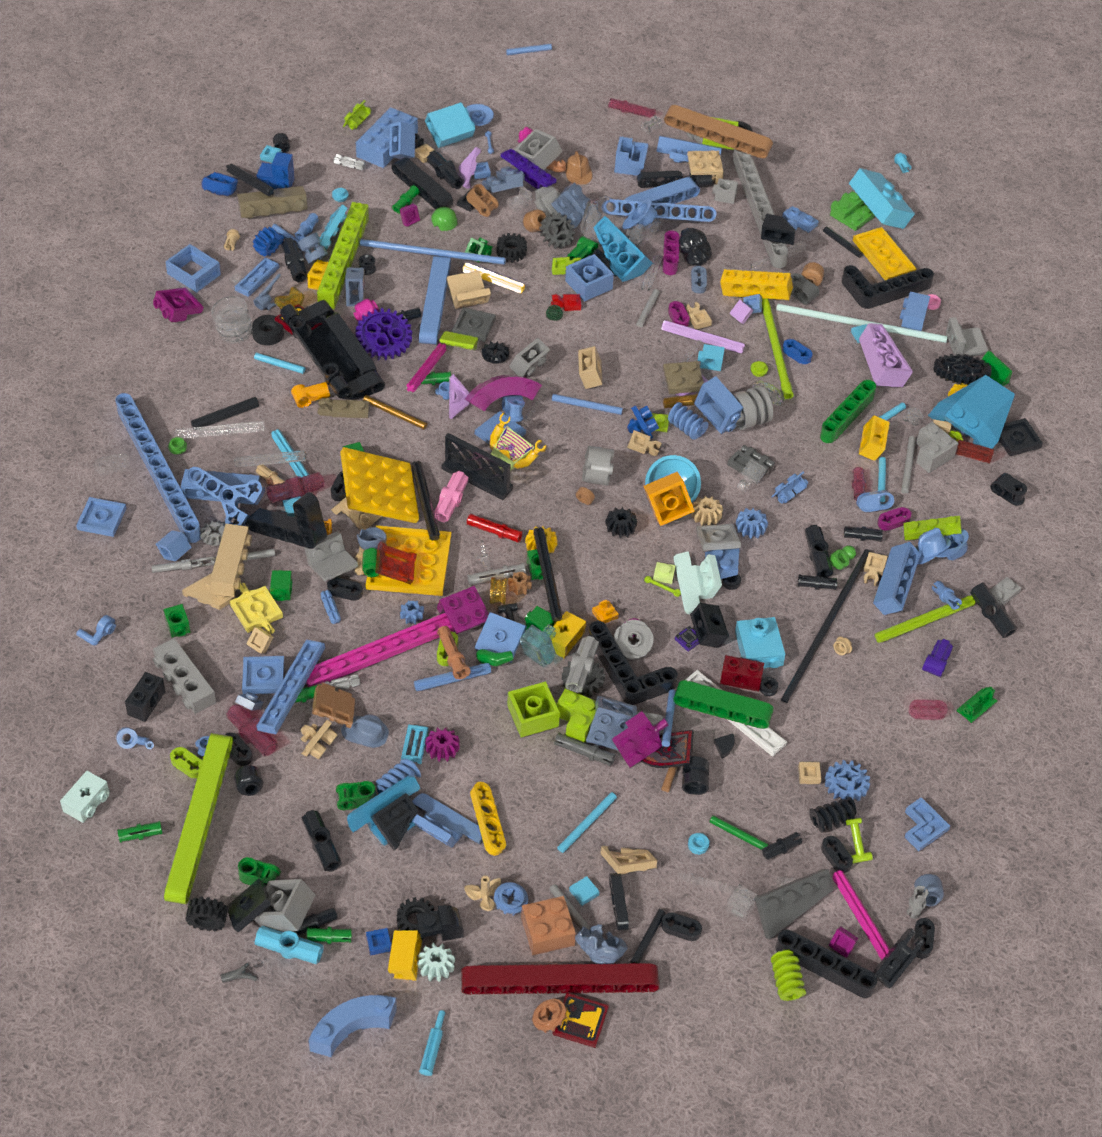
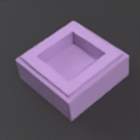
[730,300,754,324]

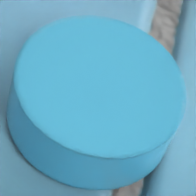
[688,833,709,854]

